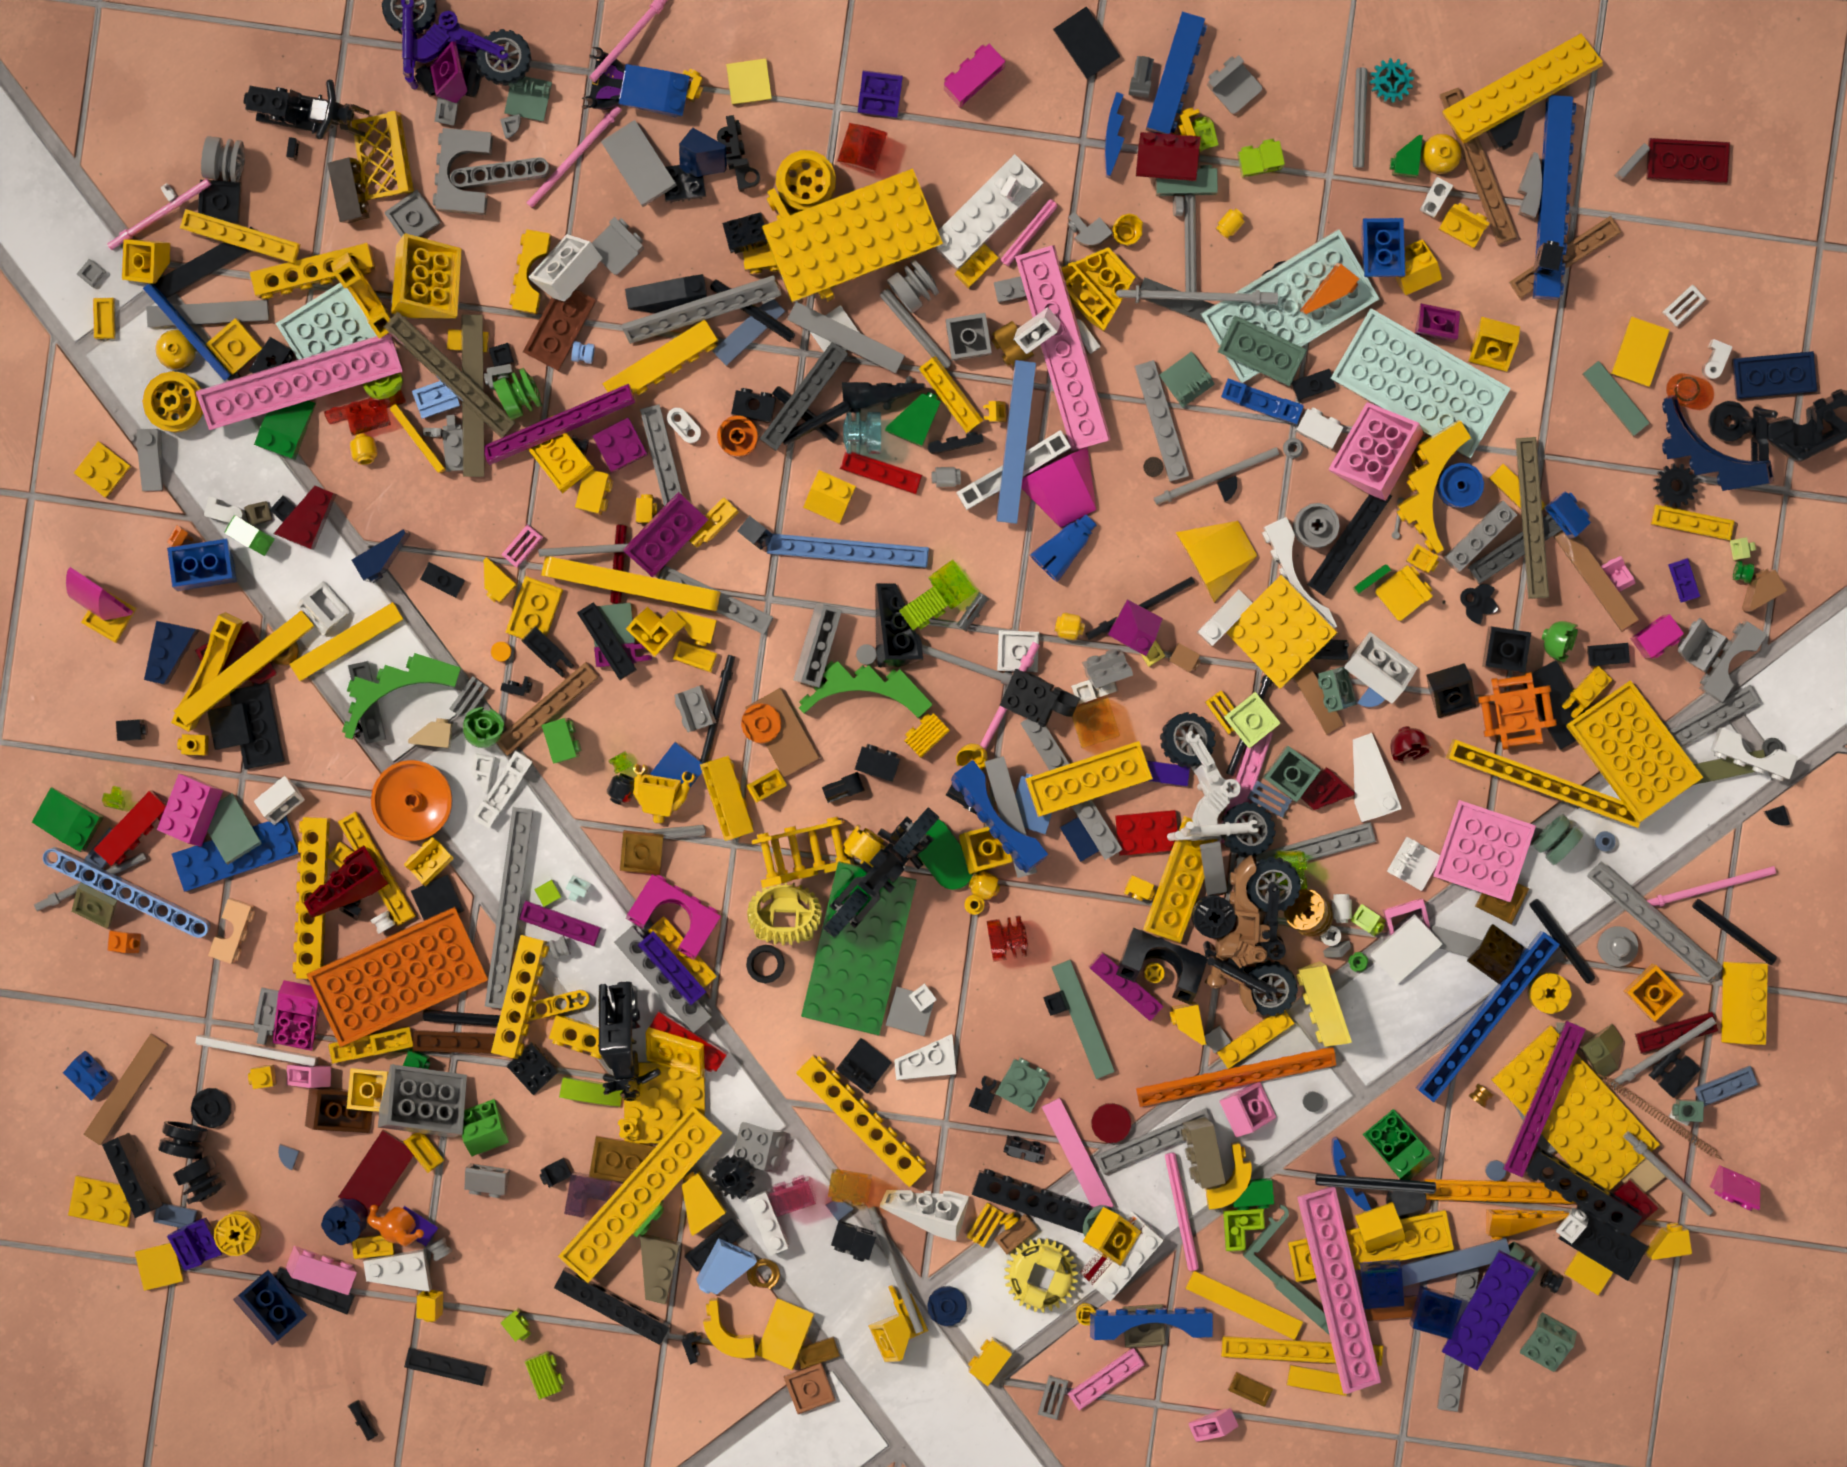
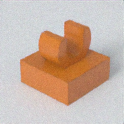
[167,525,194,547]

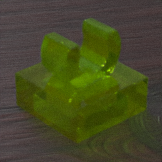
[102,786,126,811]

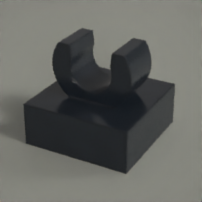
[339,899,362,921]

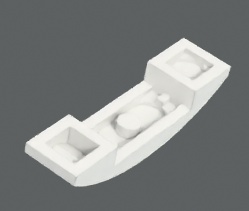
[472,750,533,828]

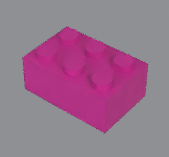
[944,43,1006,108]
[157,774,223,846]

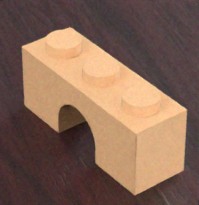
[208,898,255,964]

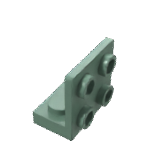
[1520,1312,1577,1372]

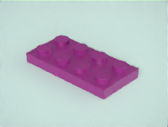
[623,492,708,577]

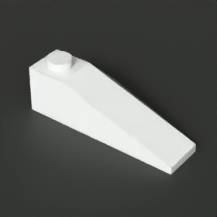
[1353,733,1402,822]
[880,1190,969,1241]

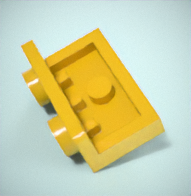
[404,837,454,886]

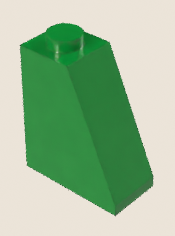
[885,392,941,447]

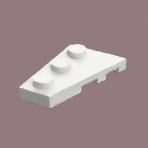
[894,1034,956,1080]

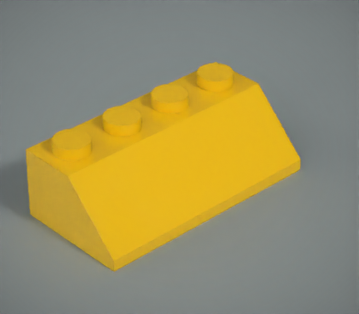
[1721,962,1768,1045]

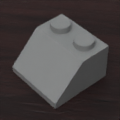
[464,1163,510,1198]

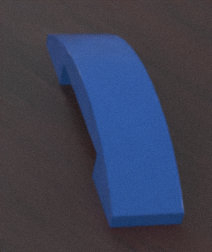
[1221,378,1304,424]
[1331,1137,1371,1211]

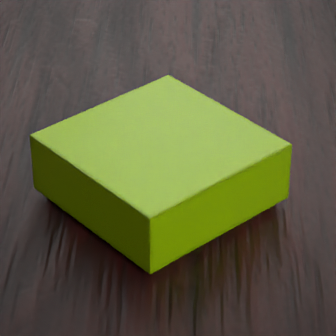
[534,880,562,907]

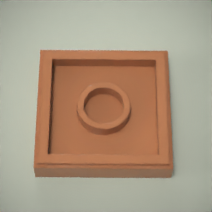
[784,1363,835,1414]

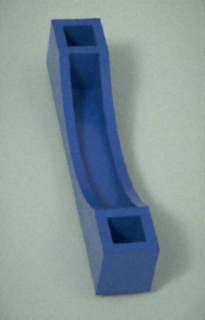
[951,760,1048,873]
[1090,1307,1213,1340]

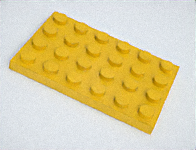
[1566,680,1703,824]

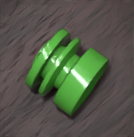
[493,368,542,421]

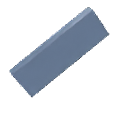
[1693,1066,1758,1106]

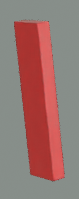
[840,450,922,494]

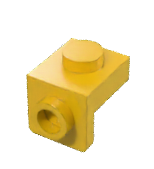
[682,69,703,102]
[1178,107,1200,136]
[1406,544,1439,573]

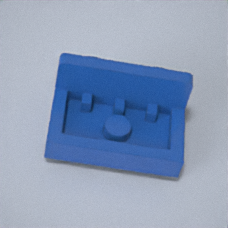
[63,1051,113,1101]

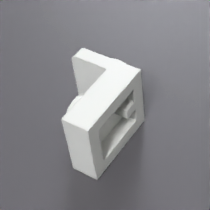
[1556,1207,1589,1244]

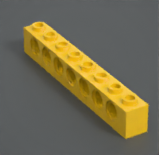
[293,817,330,979]
[796,1054,926,1187]

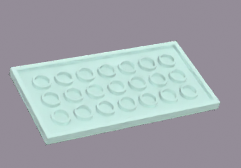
[1201,229,1379,383]
[1330,308,1511,459]

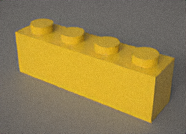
[700,755,754,841]

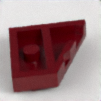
[1300,767,1355,810]

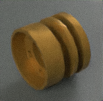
[1284,889,1334,937]

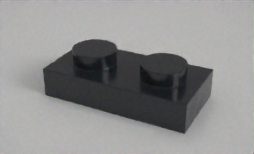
[1587,643,1630,666]

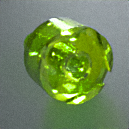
[1275,850,1307,891]

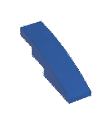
[1104,92,1125,179]

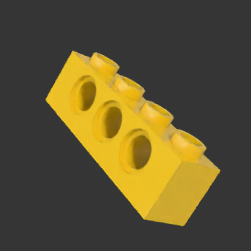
[549,1014,634,1059]

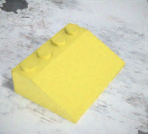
[1296,961,1352,1047]

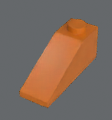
[1300,263,1359,314]

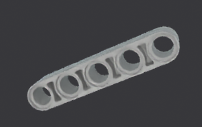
[450,157,550,189]

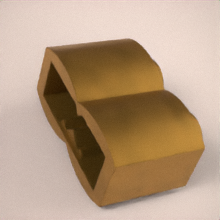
[991,321,1034,369]

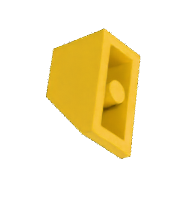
[483,557,517,603]
[676,610,717,647]

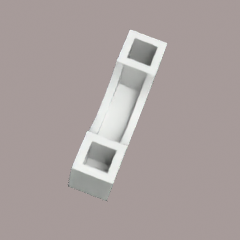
[1710,728,1798,781]

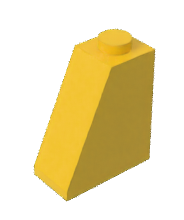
[682,1171,727,1236]

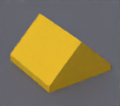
[1354,1202,1405,1253]

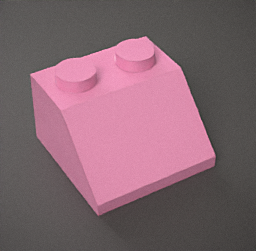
[1219,1082,1276,1137]

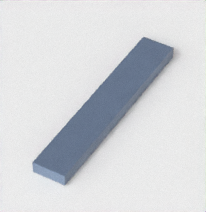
[1389,1238,1511,1289]

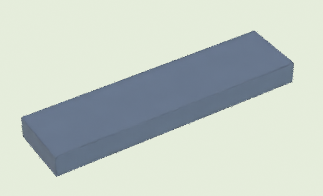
[713,299,785,366]

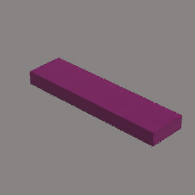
[519,900,602,946]

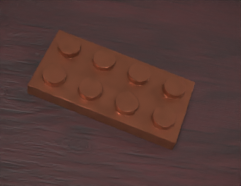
[523,289,597,371]

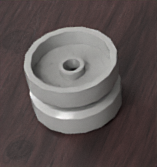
[1293,503,1340,548]

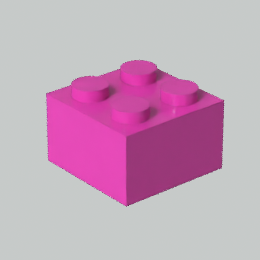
[1630,614,1684,659]

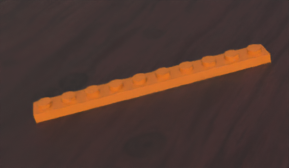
[1136,1047,1336,1107]

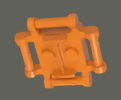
[1478,672,1557,750]

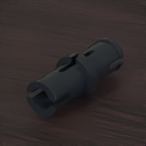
[348,1399,379,1441]

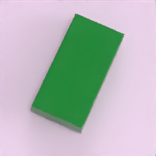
[1353,564,1391,594]

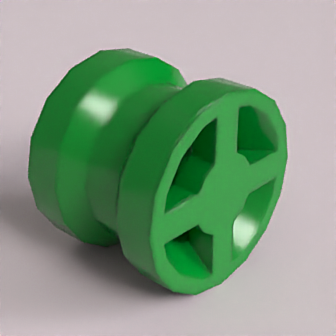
[1733,561,1754,584]

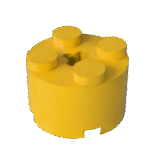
[843,824,888,867]
[1528,972,1572,1014]

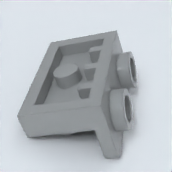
[674,685,716,733]

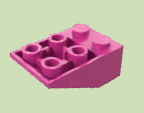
[272,980,321,1051]
[1710,1165,1760,1211]

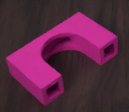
[625,874,721,960]

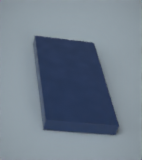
[1732,351,1817,399]

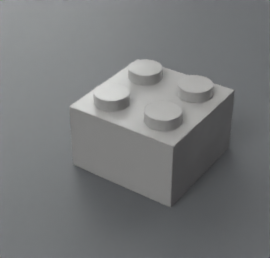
[945,313,992,361]

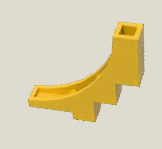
[1396,420,1471,554]

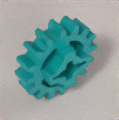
[1369,58,1414,103]

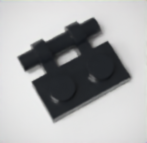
[1649,1048,1701,1098]

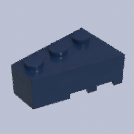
[144,621,200,684]

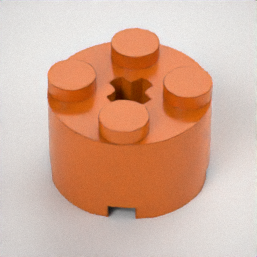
[717,415,758,457]

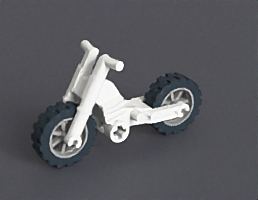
[1160,712,1276,857]

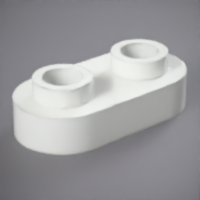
[667,408,701,443]

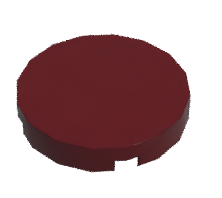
[1091,1103,1131,1143]

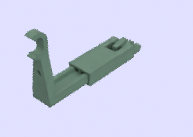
[1243,1204,1330,1335]

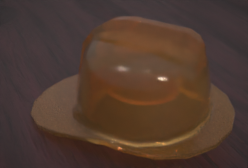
[1666,373,1714,410]

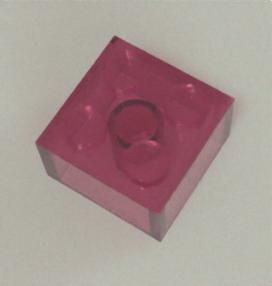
[770,1175,817,1217]

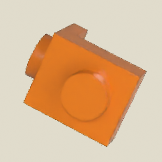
[107,930,141,953]

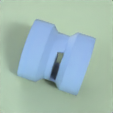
[571,341,595,364]

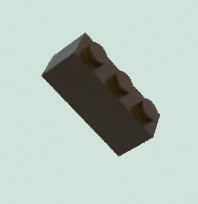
[327,157,370,223]

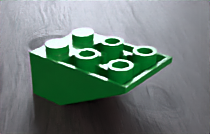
[1363,1109,1435,1180]

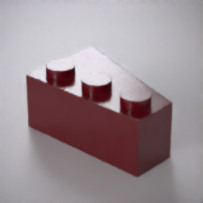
[273,485,337,550]

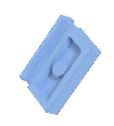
[412,381,460,419]

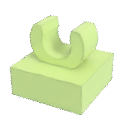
[1730,537,1756,560]

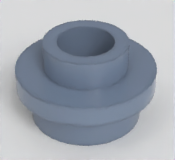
[1595,831,1615,851]

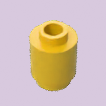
[1215,208,1245,239]

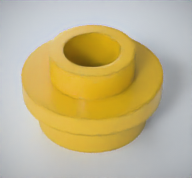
[964,895,984,915]

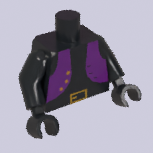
[582,47,625,110]

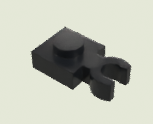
[969,1075,997,1114]

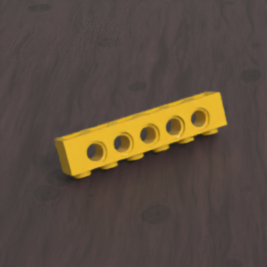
[249,243,375,300]
[491,935,549,1059]

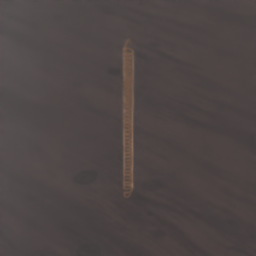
[1597,1074,1721,1159]

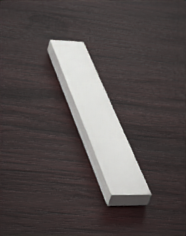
[195,1035,318,1066]

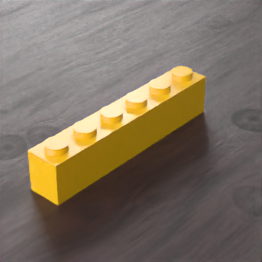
[602,320,719,395]

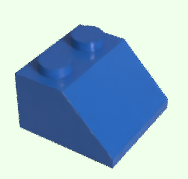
[1544,491,1591,539]

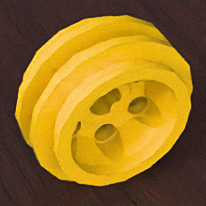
[776,150,836,211]
[142,371,203,433]

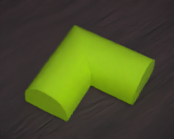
[1223,1209,1265,1252]

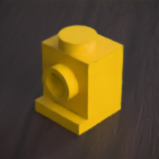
[636,494,657,523]
[177,734,209,755]
[1123,874,1156,901]

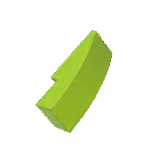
[559,1076,623,1107]

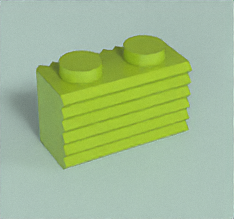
[899,586,948,630]
[525,1351,565,1400]

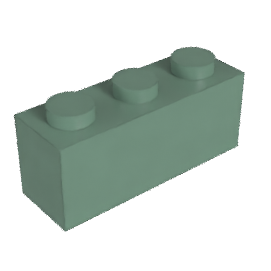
[1156,165,1218,196]

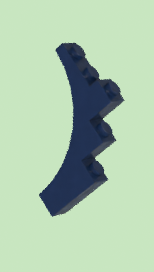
[1662,395,1774,491]

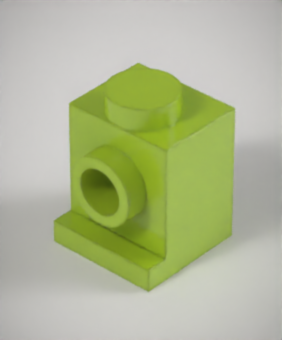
[501,1308,532,1342]

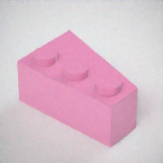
[286,1245,357,1295]

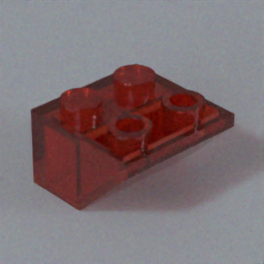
[837,123,888,174]

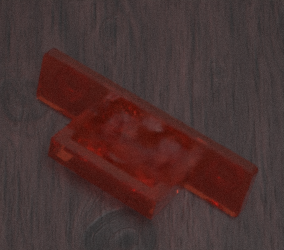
[324,390,406,436]

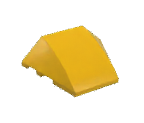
[1061,247,1135,332]
[1175,521,1257,602]

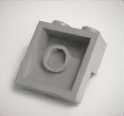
[1082,649,1133,689]

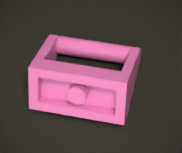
[1382,898,1431,936]

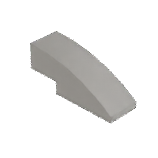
[1517,152,1542,220]

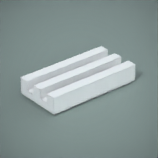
[1662,284,1706,327]

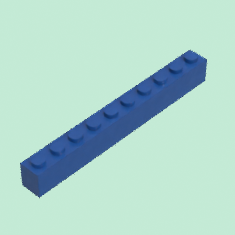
[1533,95,1576,300]
[1416,931,1560,1102]

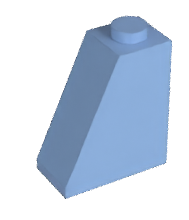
[696,1238,757,1295]

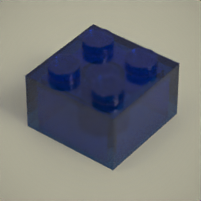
[1359,1259,1404,1309]
[1409,1285,1462,1339]

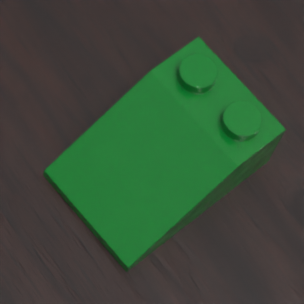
[254,400,316,460]
[32,787,104,852]

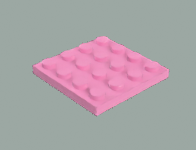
[1433,800,1536,902]

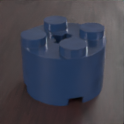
[321,1198,367,1245]

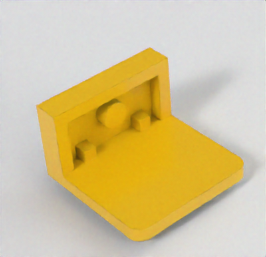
[743,243,779,274]
[1375,565,1433,621]

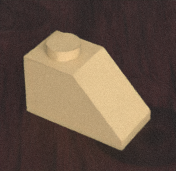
[408,718,453,748]

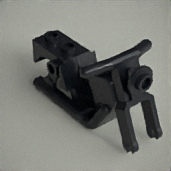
[243,79,370,139]
[1741,389,1847,462]
[598,981,661,1101]

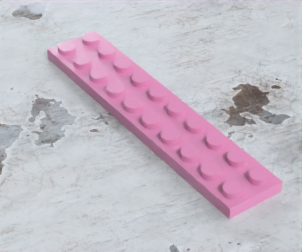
[1015,245,1111,451]
[196,333,403,430]
[1297,1186,1381,1394]

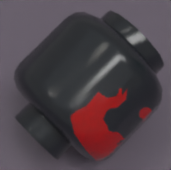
[607,773,634,805]

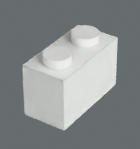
[1014,307,1061,354]
[1295,407,1343,450]
[254,776,305,825]

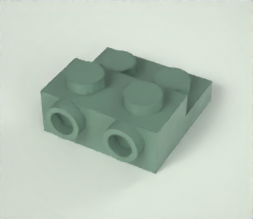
[1318,666,1357,713]
[995,1057,1050,1113]

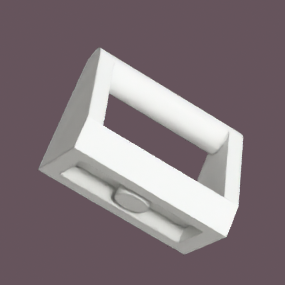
[297,581,350,635]

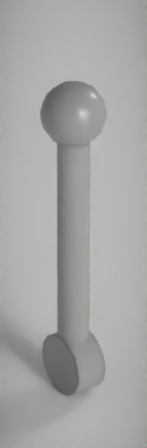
[1392,497,1405,539]

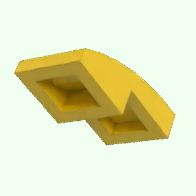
[954,244,998,288]

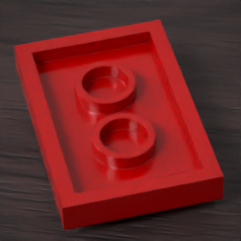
[1115,810,1177,856]

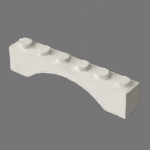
[956,430,1071,511]
[1262,517,1337,628]

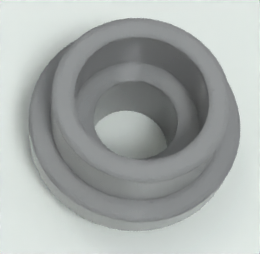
[1283,438,1303,458]

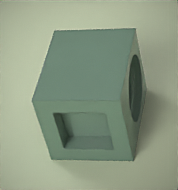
[1672,1099,1704,1122]

